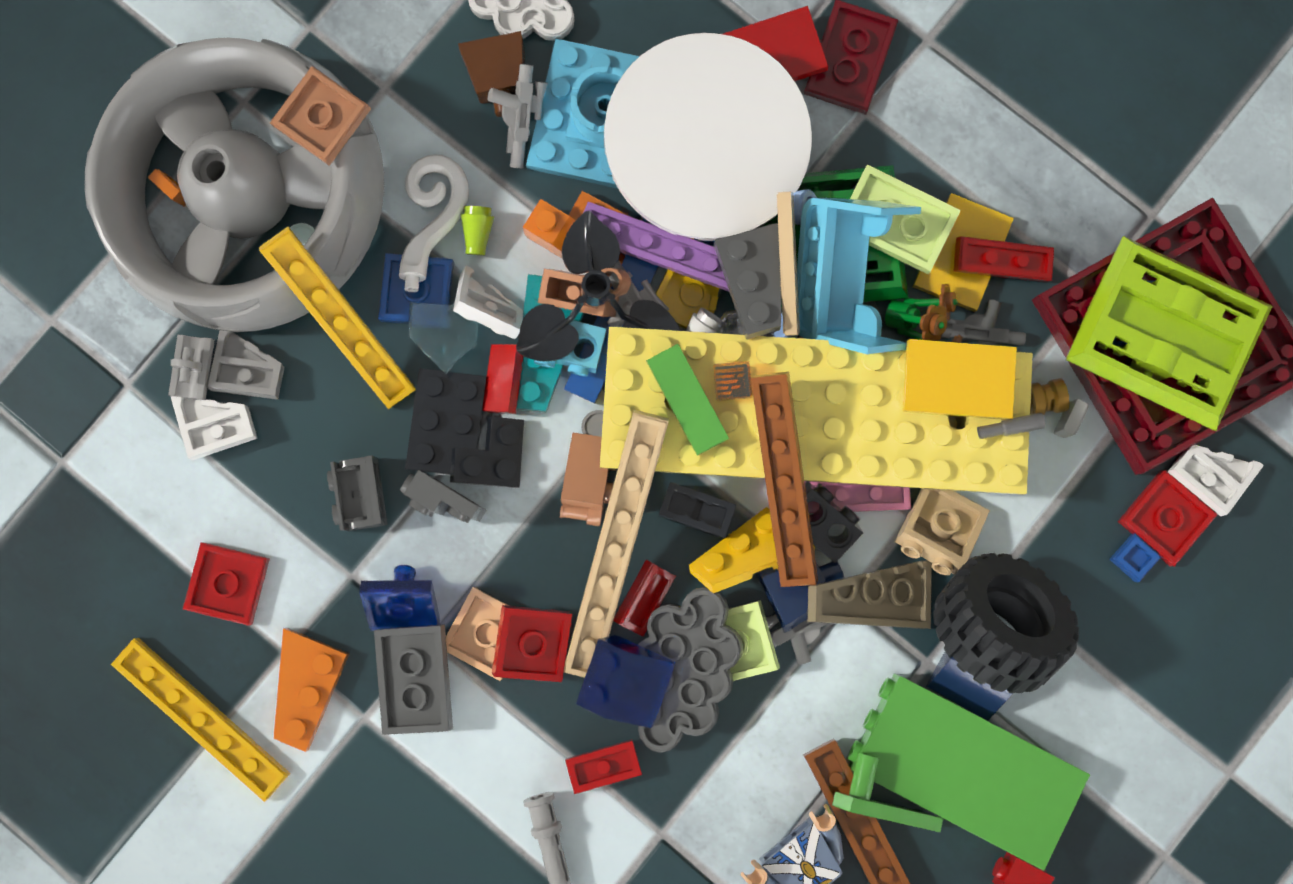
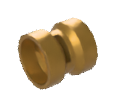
[1030,378,1070,415]

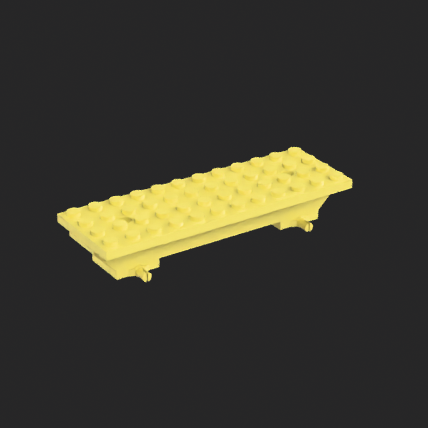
[600,327,1033,495]

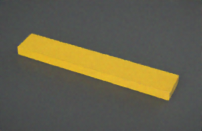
[259,226,416,409]
[111,638,291,802]

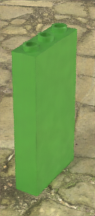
[847,673,1090,871]

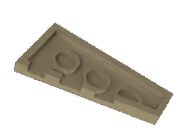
[808,560,932,629]

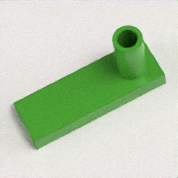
[832,753,943,832]

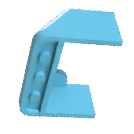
[797,198,921,354]

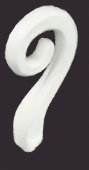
[399,154,469,292]

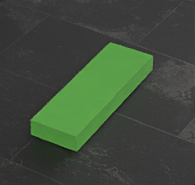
[646,344,729,456]

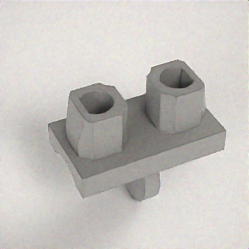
[168,334,215,400]

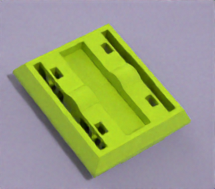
[1065,236,1272,431]

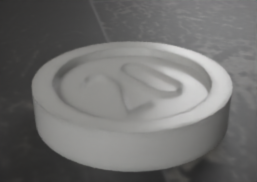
[581,410,603,437]

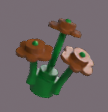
[885,284,963,343]

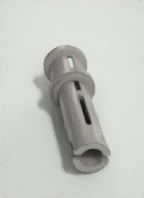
[523,792,571,884]

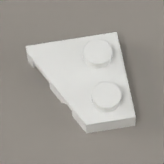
[453,265,523,339]
[171,396,257,460]

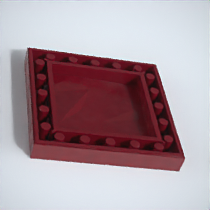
[1032,197,1293,475]

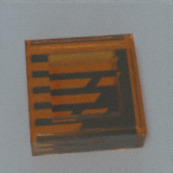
[713,361,753,401]

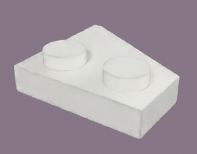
[1168,445,1264,516]

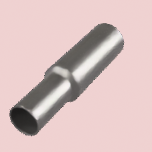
[977,413,1045,439]

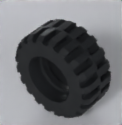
[933,553,1079,693]

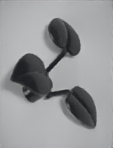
[516,210,680,361]

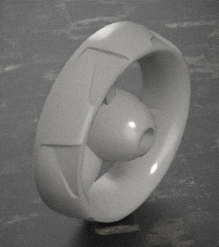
[85,38,384,332]

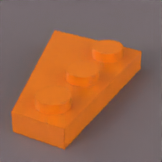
[274,628,349,752]

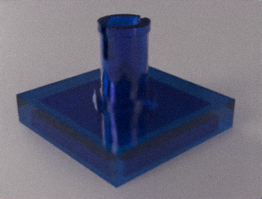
[359,565,440,631]

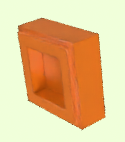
[148,169,186,207]

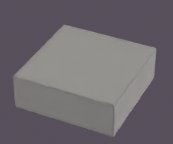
[1054,399,1089,438]

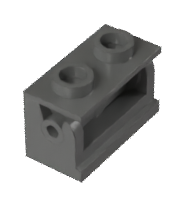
[327,455,388,531]

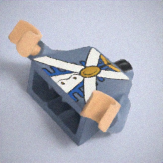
[740,804,844,884]

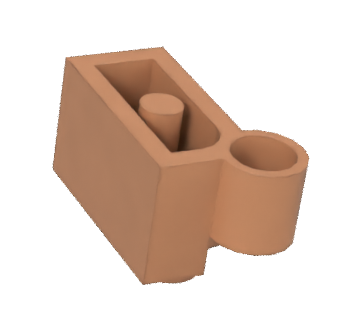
[538,268,631,317]

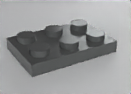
[374,624,453,735]

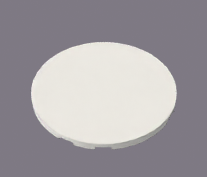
[604,33,812,241]

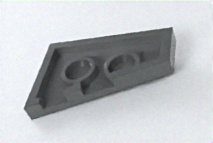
[714,223,781,340]

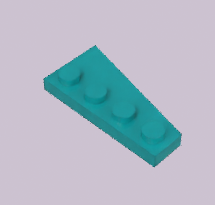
[517,274,584,413]

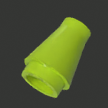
[461,206,494,256]

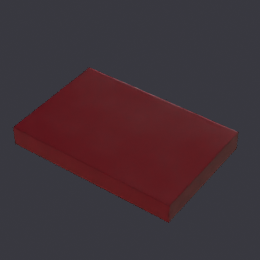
[804,0,899,115]

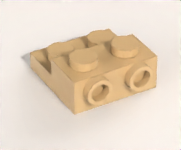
[895,488,990,575]

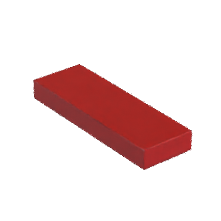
[953,236,1054,282]

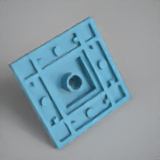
[526,39,640,188]

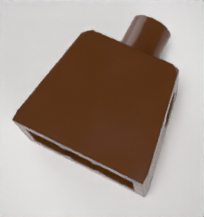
[458,31,525,117]

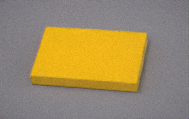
[912,193,1014,312]
[902,339,1017,419]

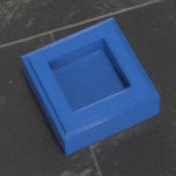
[1110,534,1161,582]

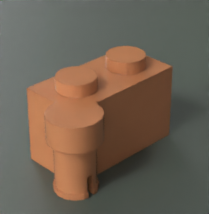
[560,432,616,527]

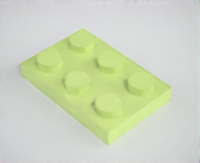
[850,165,961,274]

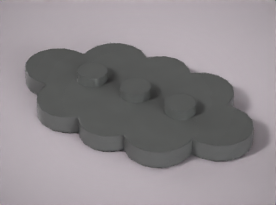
[624,587,743,752]

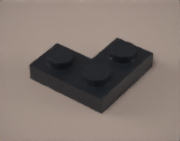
[450,416,524,488]

